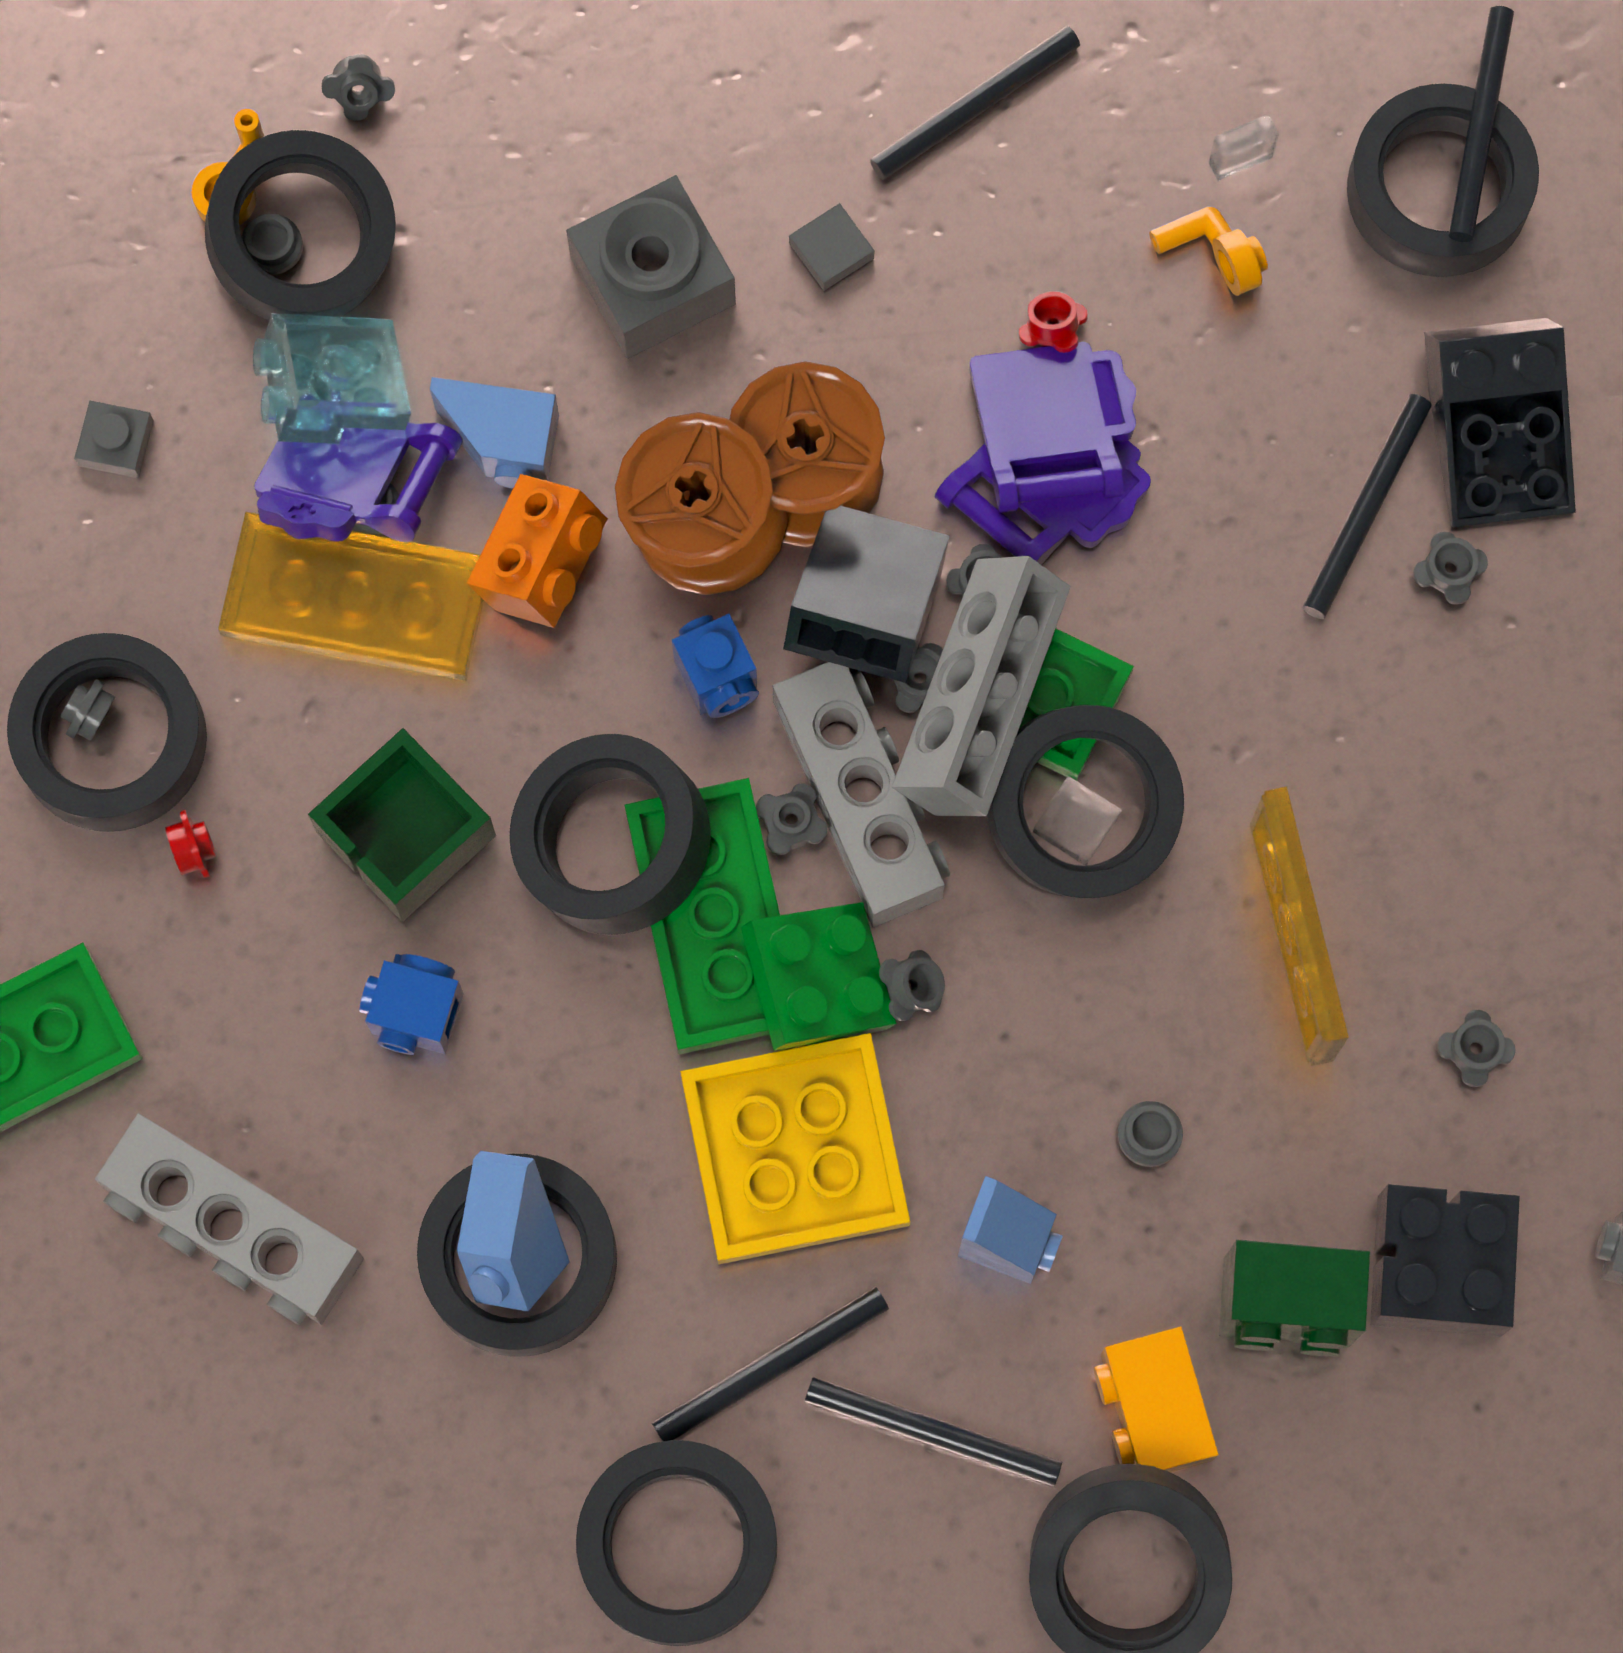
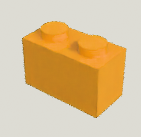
[1094,1326,1219,1473]

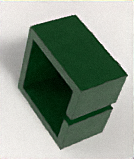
[308,728,496,922]
[1219,1240,1370,1356]

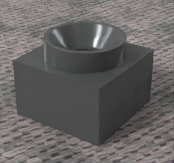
[566,175,736,359]

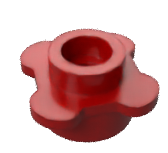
[1019,291,1088,353]
[165,810,216,878]

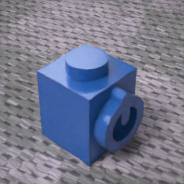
[672,614,759,718]
[359,954,464,1055]

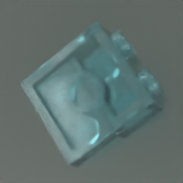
[253,313,411,444]

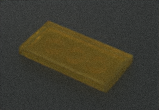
[218,512,484,681]
[1250,786,1349,1066]

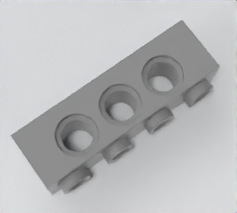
[892,556,1071,816]
[772,662,950,928]
[95,1113,364,1325]

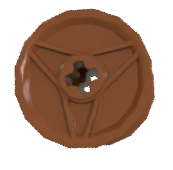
[730,361,885,547]
[615,412,788,595]

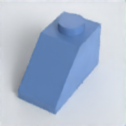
[430,377,559,489]
[457,1151,570,1312]
[958,1176,1063,1284]

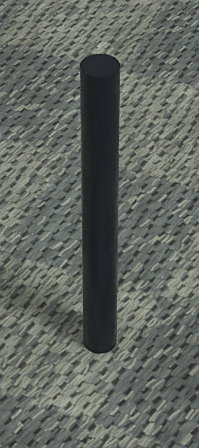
[1448,6,1514,242]
[870,26,1080,180]
[1302,394,1432,619]
[651,1287,889,1441]
[805,1377,1063,1487]

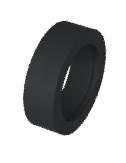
[1347,83,1539,277]
[205,130,396,326]
[7,633,207,832]
[987,705,1184,898]
[510,734,711,935]
[417,1153,617,1357]
[576,1440,777,1646]
[1029,1464,1232,1653]

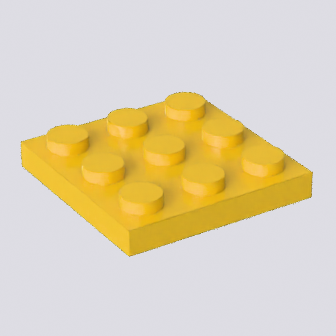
[680,1033,910,1265]

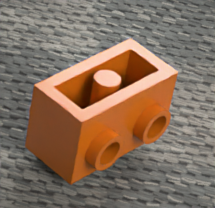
[466,474,608,628]

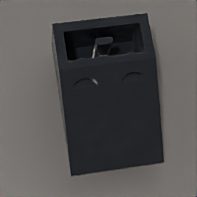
[1424,318,1576,527]

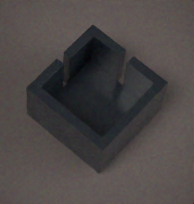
[1370,1184,1520,1337]

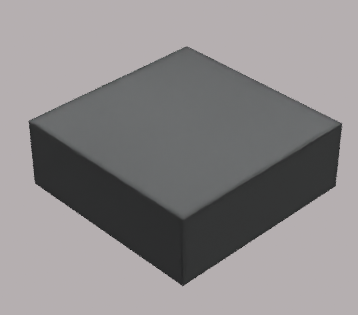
[789,203,875,291]

